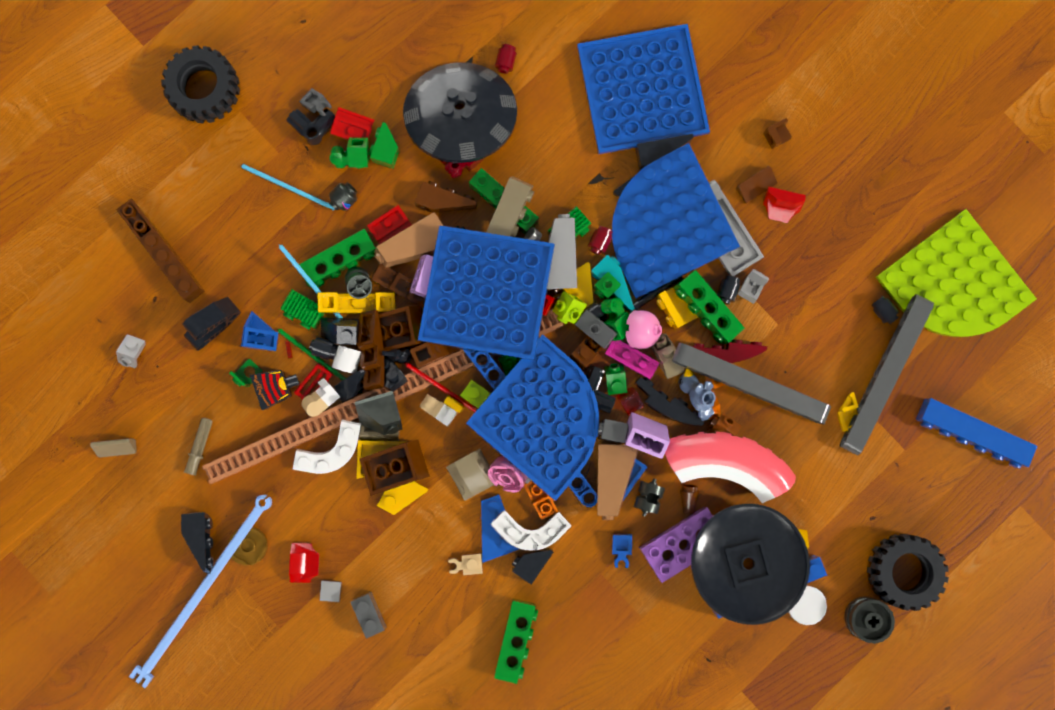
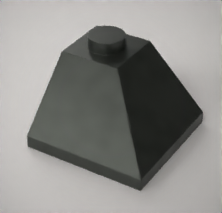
[355,391,403,435]

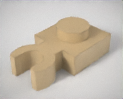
[448,553,483,575]

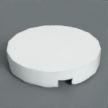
[789,585,827,625]

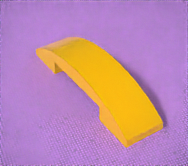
[317,293,395,314]

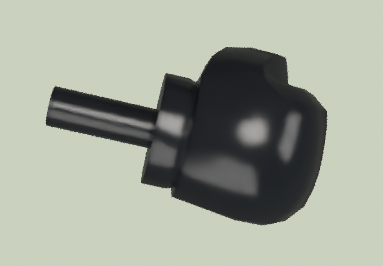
[382,348,412,364]

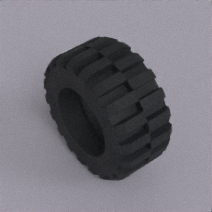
[161,45,240,123]
[867,534,949,611]

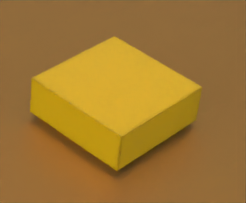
[444,396,465,413]

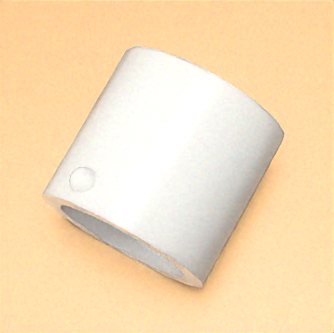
[332,345,361,374]

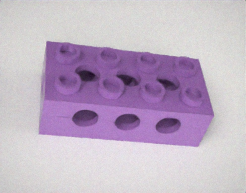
[639,507,712,583]

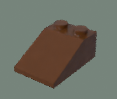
[379,306,426,351]
[359,440,430,496]

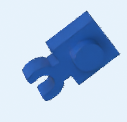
[612,533,632,568]

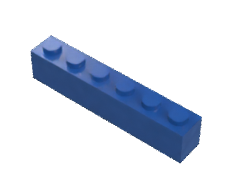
[916,398,1038,469]

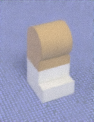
[301,378,340,417]
[419,394,458,427]

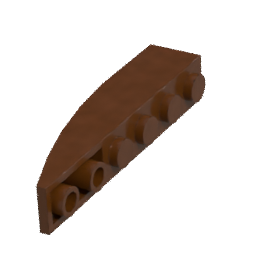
[116,198,205,303]

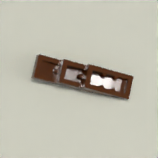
[371,264,426,309]
[357,309,384,391]

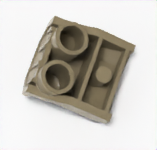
[446,449,494,501]

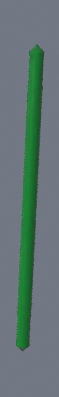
[278,329,362,394]

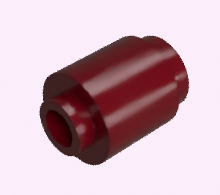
[495,44,517,74]
[588,226,613,255]

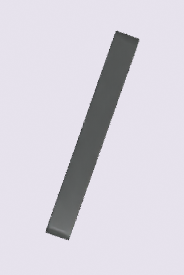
[840,294,934,456]
[672,343,831,425]

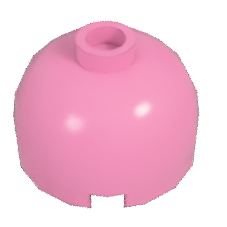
[626,310,662,349]
[488,455,527,493]

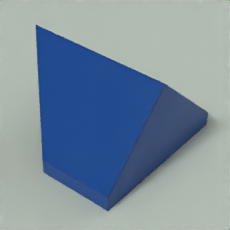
[241,311,278,351]

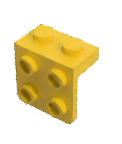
[656,288,707,330]

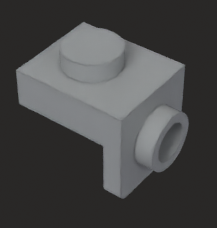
[738,269,769,304]
[116,334,146,368]

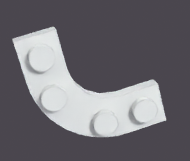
[293,420,361,474]
[490,510,571,550]

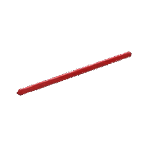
[406,363,477,413]

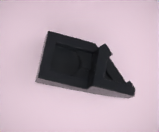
[334,369,365,403]

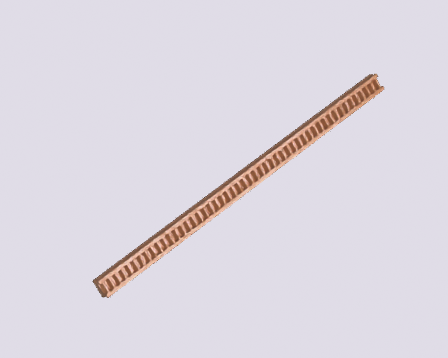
[202,309,563,484]

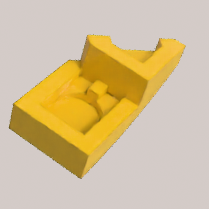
[837,392,859,432]

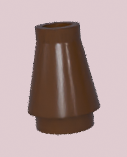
[680,485,699,514]

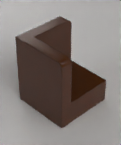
[763,118,792,149]

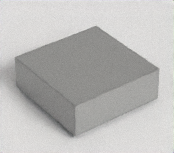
[320,580,342,602]

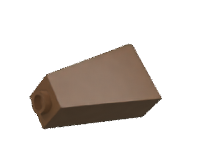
[375,212,443,268]
[597,445,638,520]

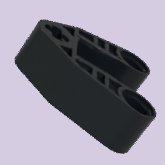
[182,297,241,351]

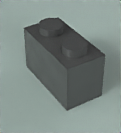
[598,419,628,443]
[350,592,387,639]

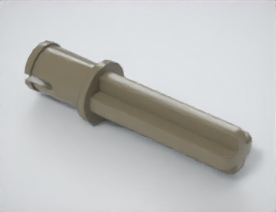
[184,418,213,475]

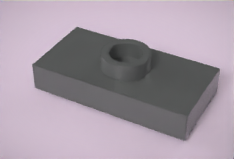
[575,309,618,349]

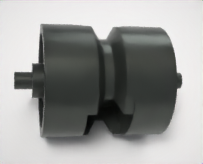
[344,267,372,299]
[633,478,665,517]

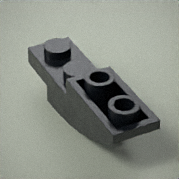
[635,377,704,426]

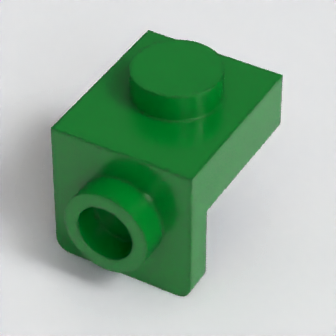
[593,272,621,300]
[604,363,627,395]

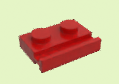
[329,107,375,140]
[367,205,412,245]

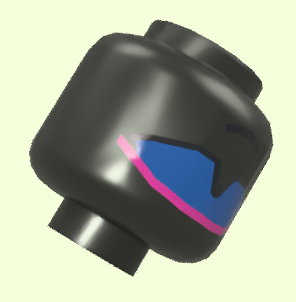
[329,182,358,211]

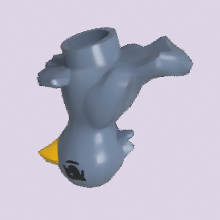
[678,369,716,421]

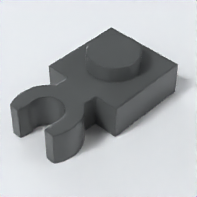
[299,88,332,116]

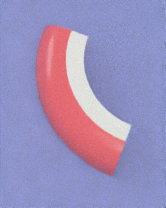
[665,432,796,503]

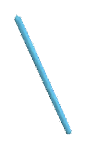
[241,164,335,210]
[279,245,343,318]

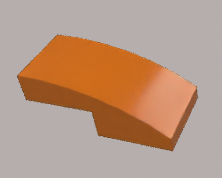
[524,481,558,520]

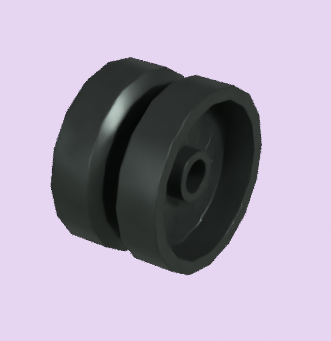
[844,596,895,644]

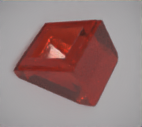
[617,387,644,416]

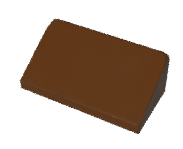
[736,166,778,204]

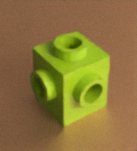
[552,291,587,324]

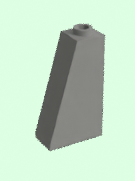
[547,214,577,289]

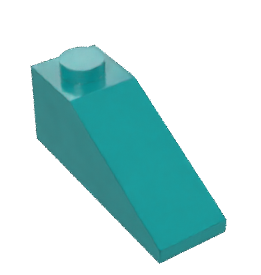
[591,255,635,313]

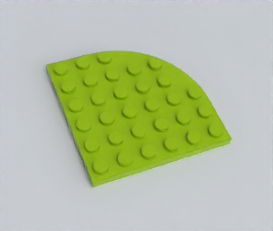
[876,209,1037,337]

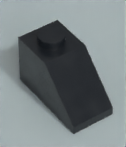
[321,317,359,345]
[511,549,554,585]

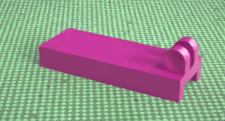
[605,340,660,380]

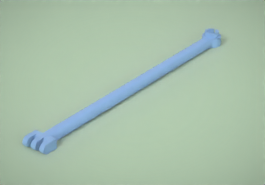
[129,494,272,688]

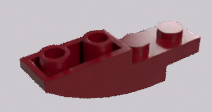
[691,340,768,364]

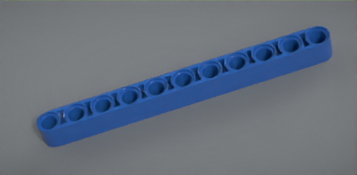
[462,348,598,507]

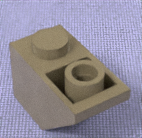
[651,333,685,379]

